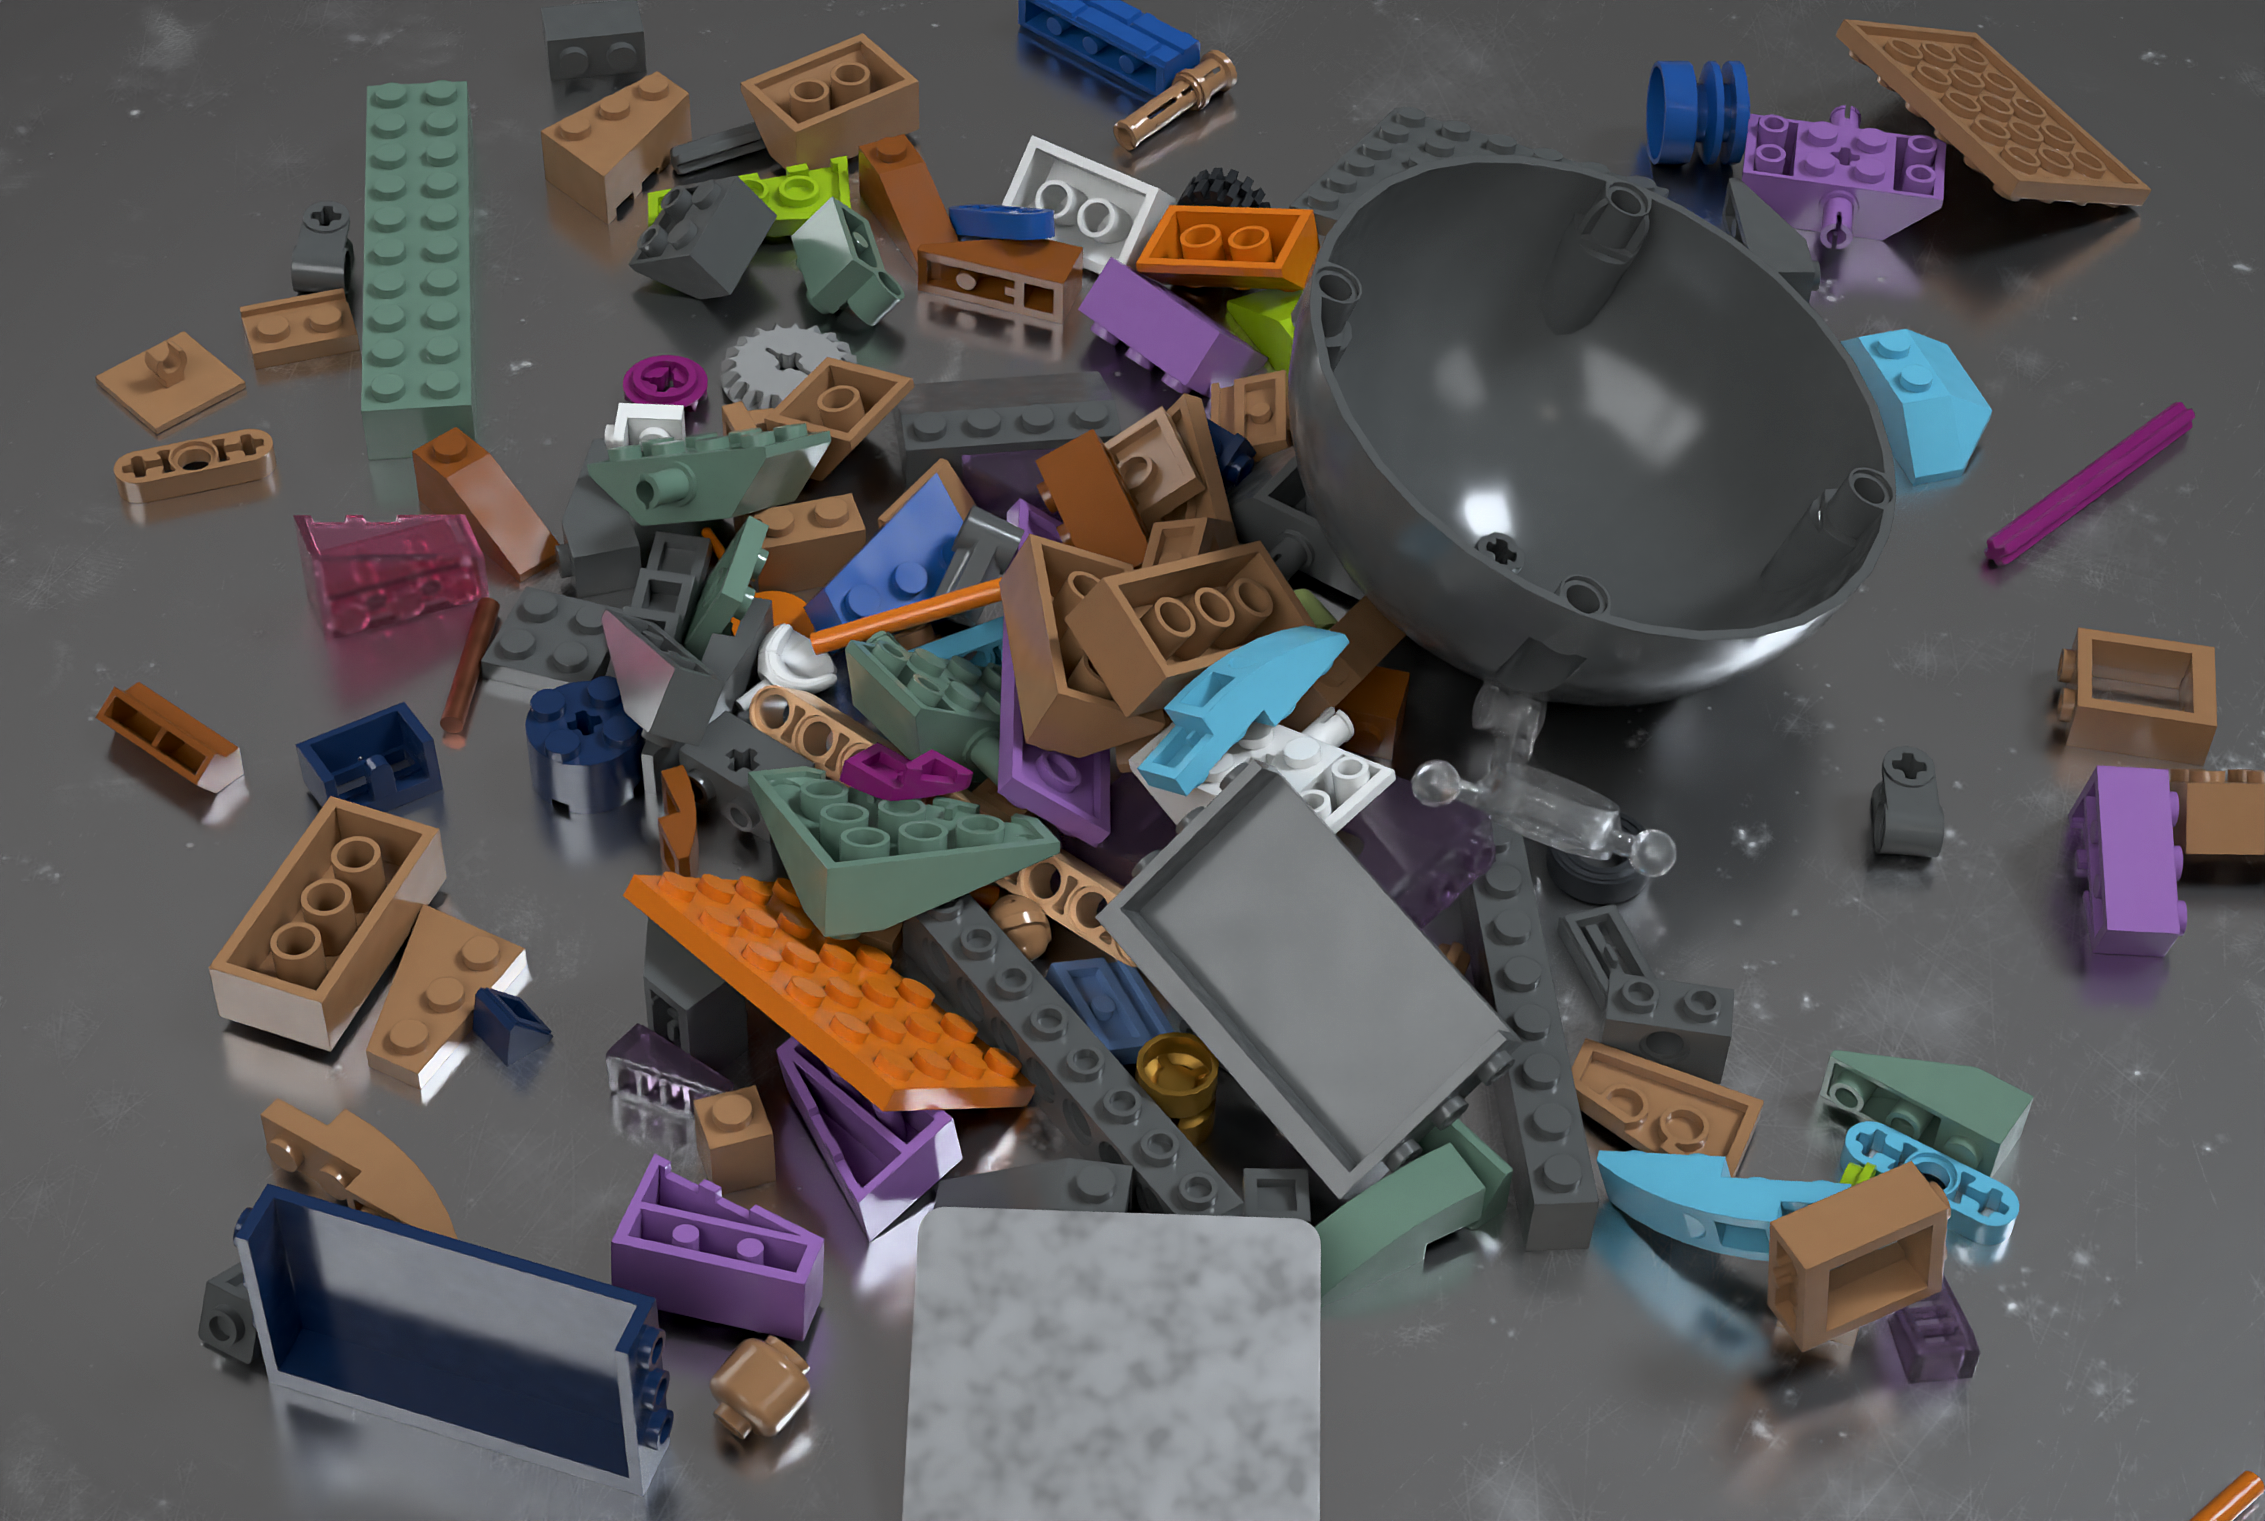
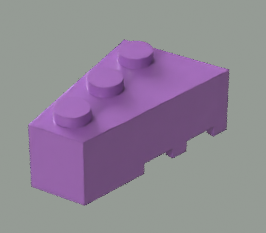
[2068,765,2187,957]

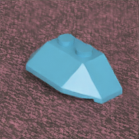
[1840,329,1992,486]

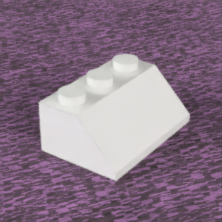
[1002,135,1179,275]

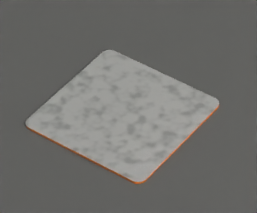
[902,1207,1321,1521]

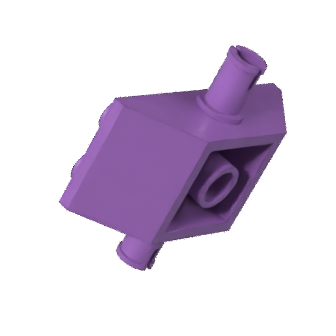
[1742,105,1946,249]

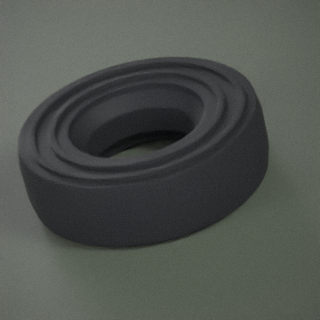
[1546,808,1654,904]

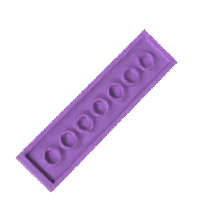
[998,498,1110,848]

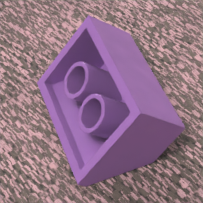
[1078,257,1268,398]

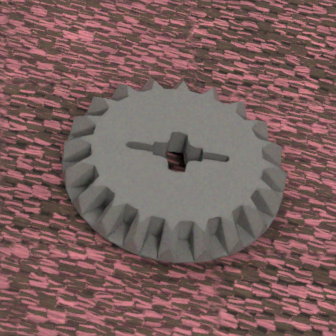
[721,322,857,411]

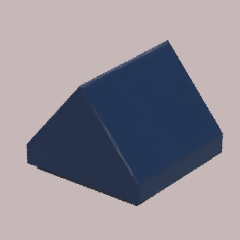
[473,987,553,1067]

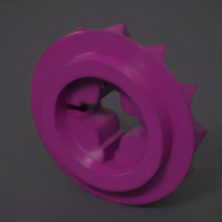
[623,355,708,412]

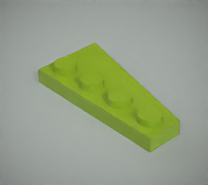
[648,156,851,238]

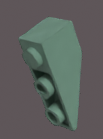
[1819,1050,2034,1178]

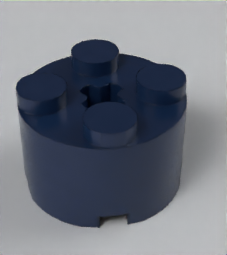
[525,676,646,814]

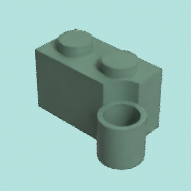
[791,197,905,326]

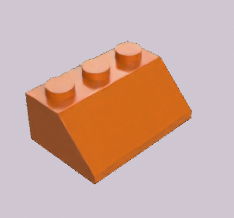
[1135,205,1320,292]

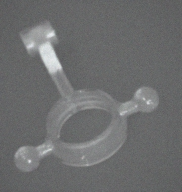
[1412,682,1677,877]

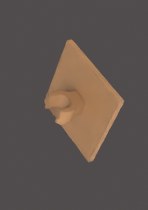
[95,331,246,434]

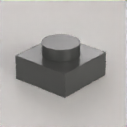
[1242,1168,1311,1224]

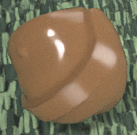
[987,894,1052,961]

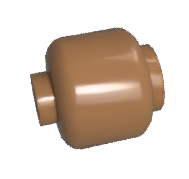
[710,1335,811,1440]

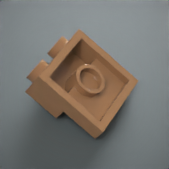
[1104,406,1206,535]

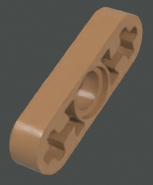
[113,429,276,504]

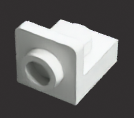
[604,403,686,451]

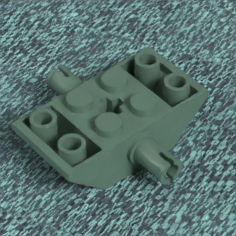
[587,423,831,526]
[845,631,1002,787]

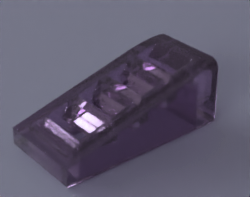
[606,1023,734,1120]
[1886,1274,1981,1384]

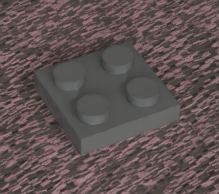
[481,586,623,691]

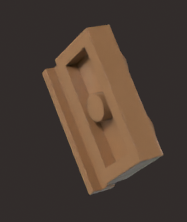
[240,288,360,370]
[1211,370,1291,462]

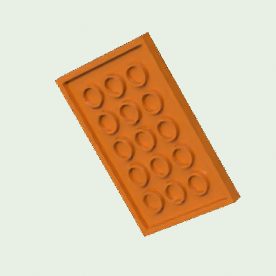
[623,872,1037,1112]

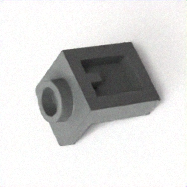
[198,1262,261,1364]

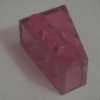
[293,515,489,641]

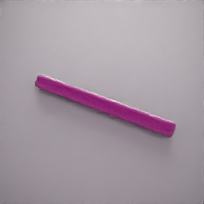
[1984,402,2195,566]

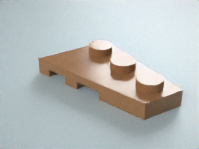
[366,904,527,1090]
[1571,1038,1764,1178]

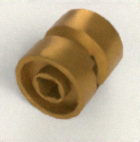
[1135,1032,1219,1147]

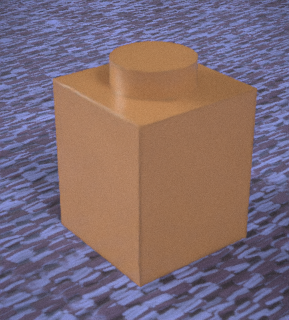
[693,1085,776,1195]

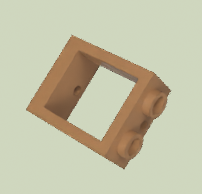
[2057,627,2217,766]
[1767,1161,1951,1352]

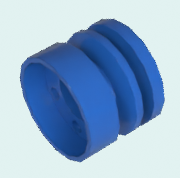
[1646,61,1750,165]

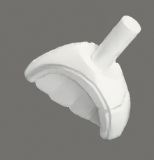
[735,623,837,712]

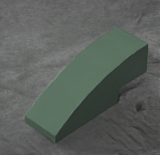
[1314,1142,1486,1308]

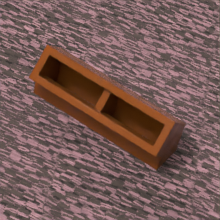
[95,682,244,794]

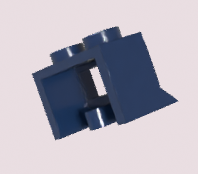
[295,702,443,813]

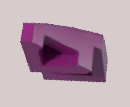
[839,742,973,801]

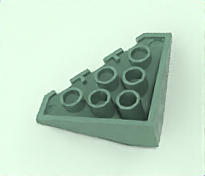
[748,766,1060,940]

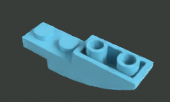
[1137,625,1350,796]
[1596,1150,1852,1261]

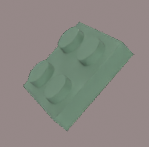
[682,516,769,661]

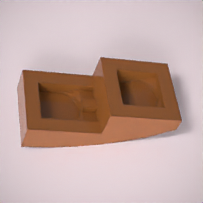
[658,765,699,878]

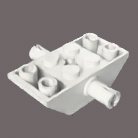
[1129,707,1396,834]

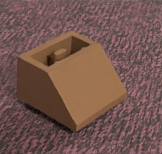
[2169,769,2265,855]

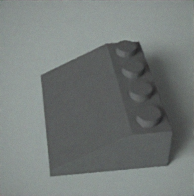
[893,371,1122,495]

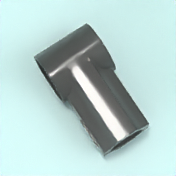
[934,505,1024,627]

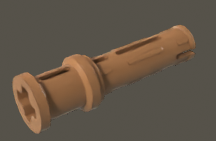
[1113,50,1237,150]

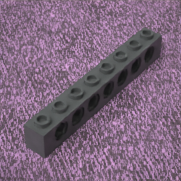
[903,893,1244,1217]

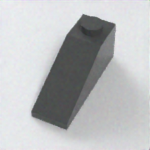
[1722,178,1820,304]
[555,438,641,598]
[601,609,726,748]
[934,1158,1133,1213]

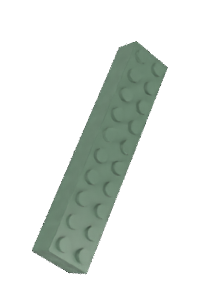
[361,80,477,460]

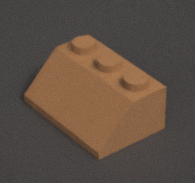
[740,33,919,171]

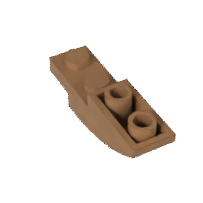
[260,1098,458,1240]

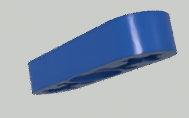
[948,204,1055,240]

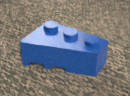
[803,473,963,656]

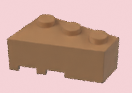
[541,71,692,225]

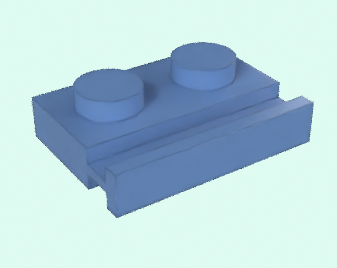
[1045,957,1175,1065]

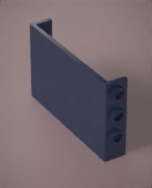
[233,1184,674,1497]

